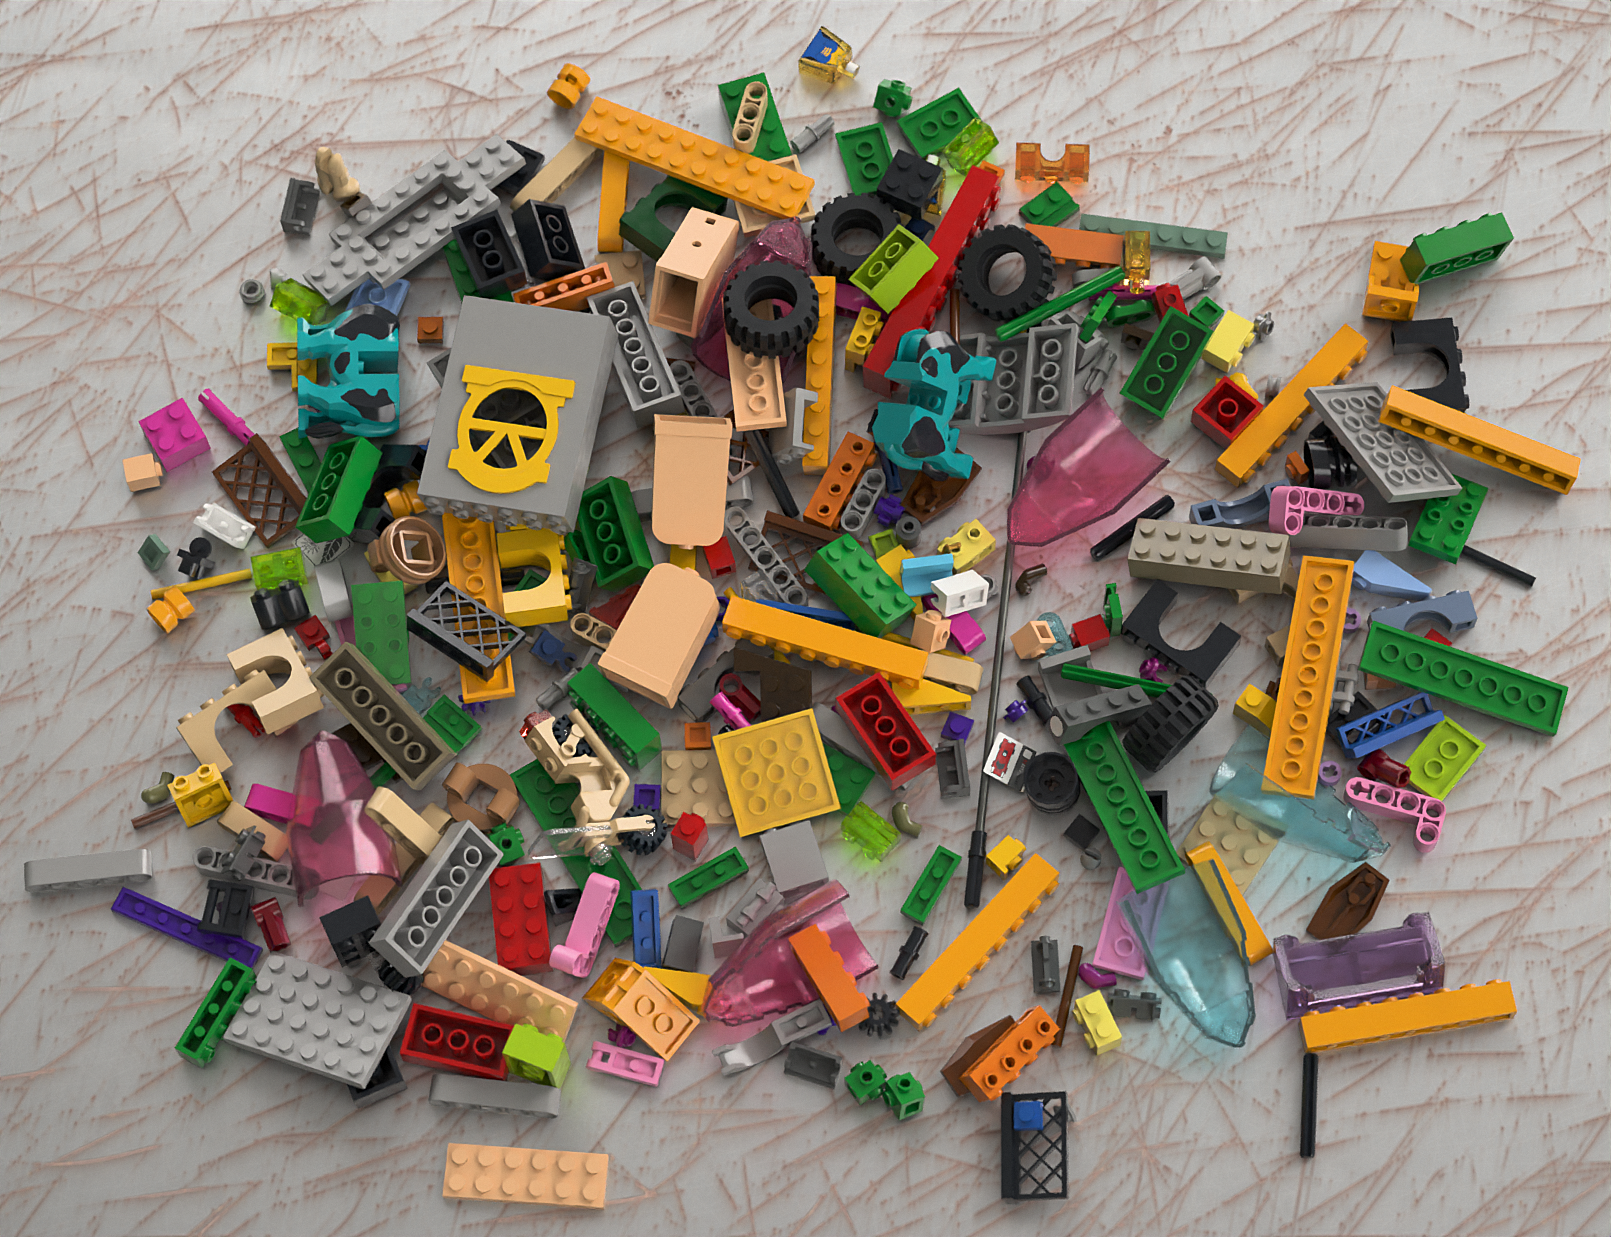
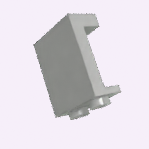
[768,387,818,464]
[1038,645,1103,710]
[760,820,829,899]

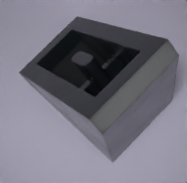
[543,888,582,927]

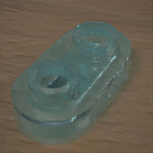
[1037,612,1072,657]

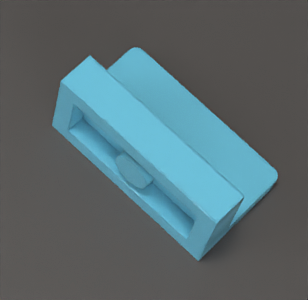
[900,553,954,597]

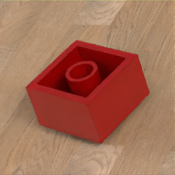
[1190,376,1264,450]

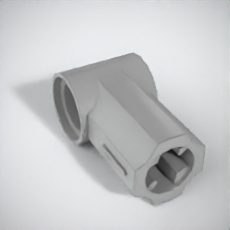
[1169,257,1221,300]

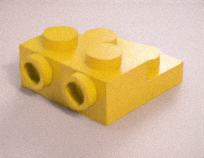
[844,306,884,373]
[167,763,233,828]

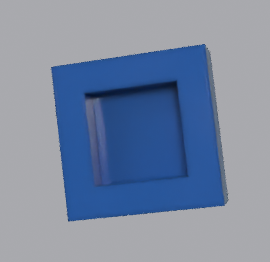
[1014,1101,1043,1131]

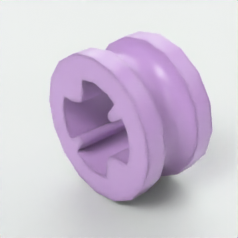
[1343,608,1361,634]
[1318,761,1342,787]

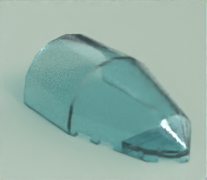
[1209,724,1391,863]
[1116,859,1256,1048]

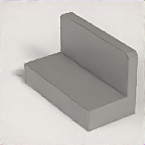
[708,916,746,958]

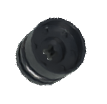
[1303,435,1358,490]
[1023,752,1081,815]

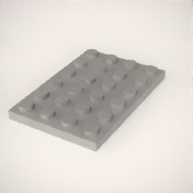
[1304,382,1462,503]
[223,951,412,1089]

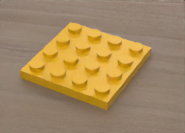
[712,708,841,837]

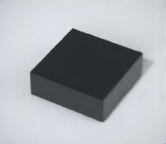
[1063,814,1100,851]

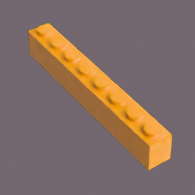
[802,276,837,475]
[1215,323,1369,488]
[1378,385,1581,495]
[722,596,929,690]
[895,853,1059,1031]
[1298,979,1517,1054]

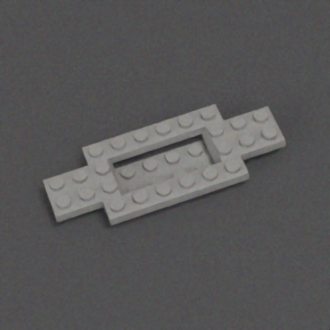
[303,134,526,306]

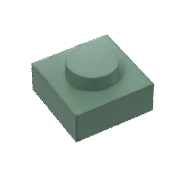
[137,534,170,571]

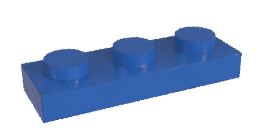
[630,889,662,969]

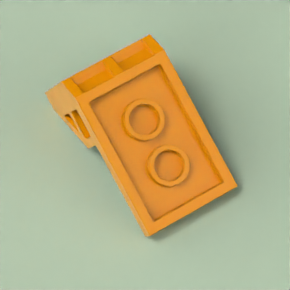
[1362,241,1419,322]
[582,958,700,1062]

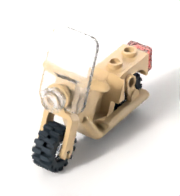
[519,709,668,866]

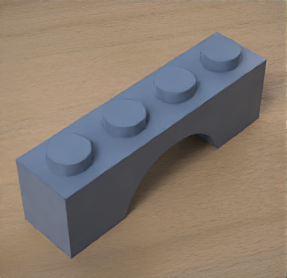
[1189,478,1290,529]
[1367,590,1478,633]

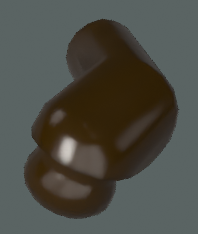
[1015,563,1047,596]

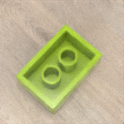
[849,224,938,313]
[502,1023,571,1089]

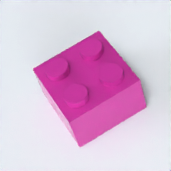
[138,397,211,472]

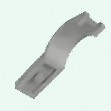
[524,623,629,693]
[712,999,832,1076]

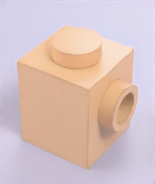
[123,453,163,492]
[910,610,951,653]
[1010,621,1057,661]

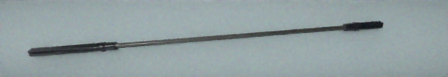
[964,305,1043,908]

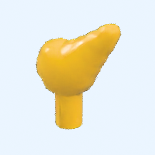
[1215,372,1259,400]

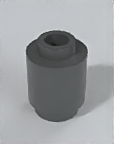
[896,516,921,549]

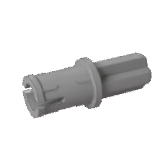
[790,114,835,153]
[1083,349,1118,396]
[536,668,579,710]

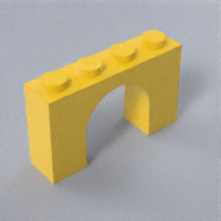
[496,528,572,627]

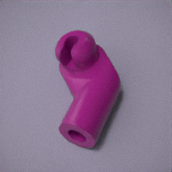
[1079,963,1117,989]

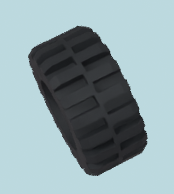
[811,192,904,288]
[957,224,1057,323]
[723,260,819,359]
[1122,675,1219,773]

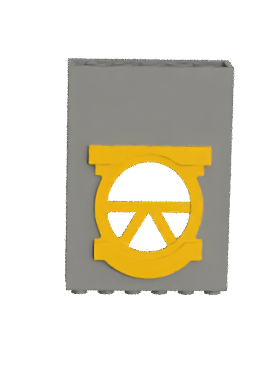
[417,295,618,534]

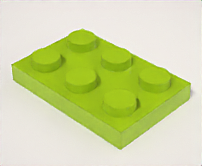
[1404,715,1487,801]

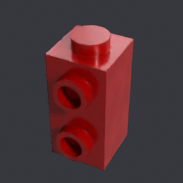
[1150,282,1189,323]
[670,812,709,862]

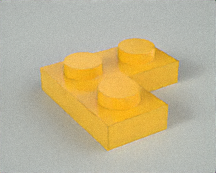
[267,342,318,392]

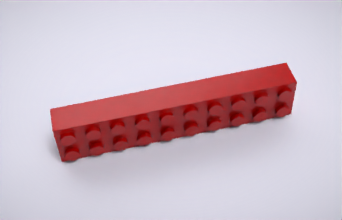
[863,165,1001,399]

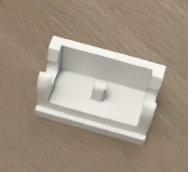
[193,503,256,549]
[930,570,989,617]

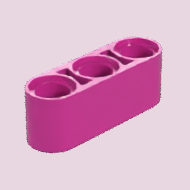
[836,283,894,328]
[921,594,986,655]
[244,784,323,831]

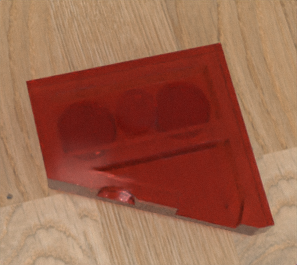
[589,584,641,630]

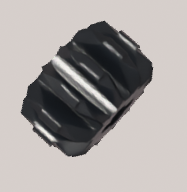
[378,959,424,996]
[859,992,900,1039]

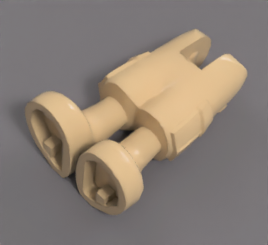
[314,147,360,202]

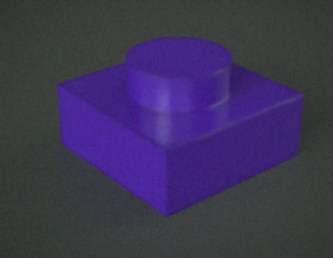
[941,711,974,744]
[633,784,661,813]

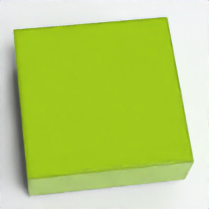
[868,528,899,560]

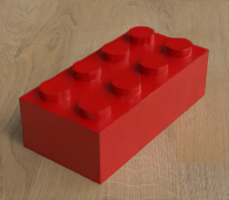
[835,672,936,791]
[489,862,554,976]
[399,1003,514,1081]

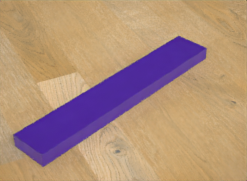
[111,887,263,969]

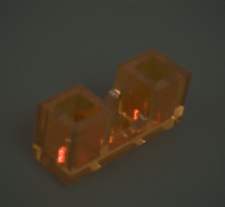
[1015,142,1090,184]

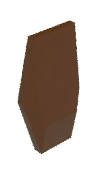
[900,447,982,526]
[1306,861,1390,953]
[940,1015,1015,1097]

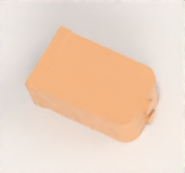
[648,207,739,338]
[651,414,732,549]
[597,563,720,710]

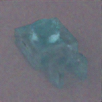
[401,677,441,715]

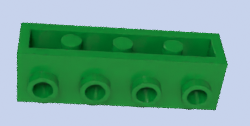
[175,958,257,1068]

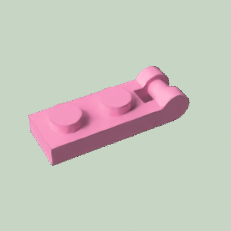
[586,1041,665,1087]

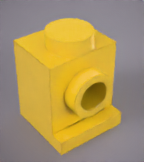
[985,835,1027,881]

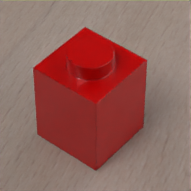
[702,536,736,579]
[1069,614,1110,652]

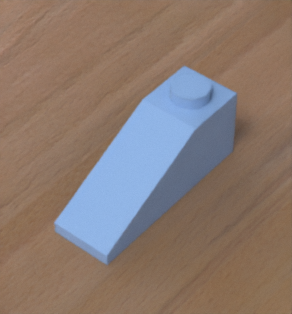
[1352,550,1432,601]

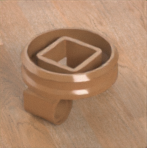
[367,516,446,585]
[442,762,520,834]

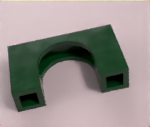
[619,175,728,262]

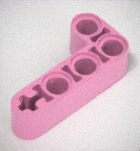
[1269,486,1364,535]
[1343,777,1446,853]
[549,872,620,978]

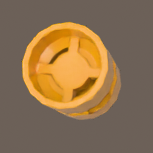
[547,63,591,110]
[383,480,428,519]
[146,586,195,634]

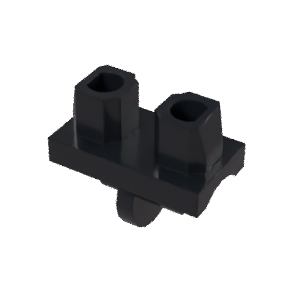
[177,537,216,579]

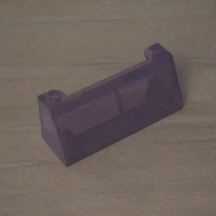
[1273,912,1445,1020]

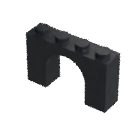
[1390,317,1470,413]
[346,444,427,543]
[1121,579,1241,689]

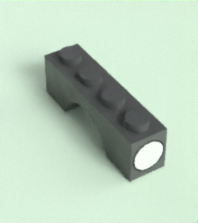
[678,638,775,723]
[1045,684,1152,746]

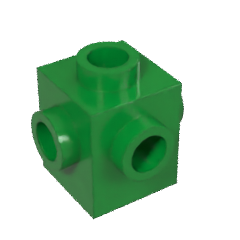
[873,79,913,117]
[487,823,525,865]
[844,1060,887,1105]
[883,1072,925,1120]

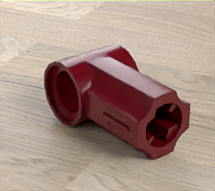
[719,673,761,723]
[1357,749,1412,789]
[251,896,291,953]

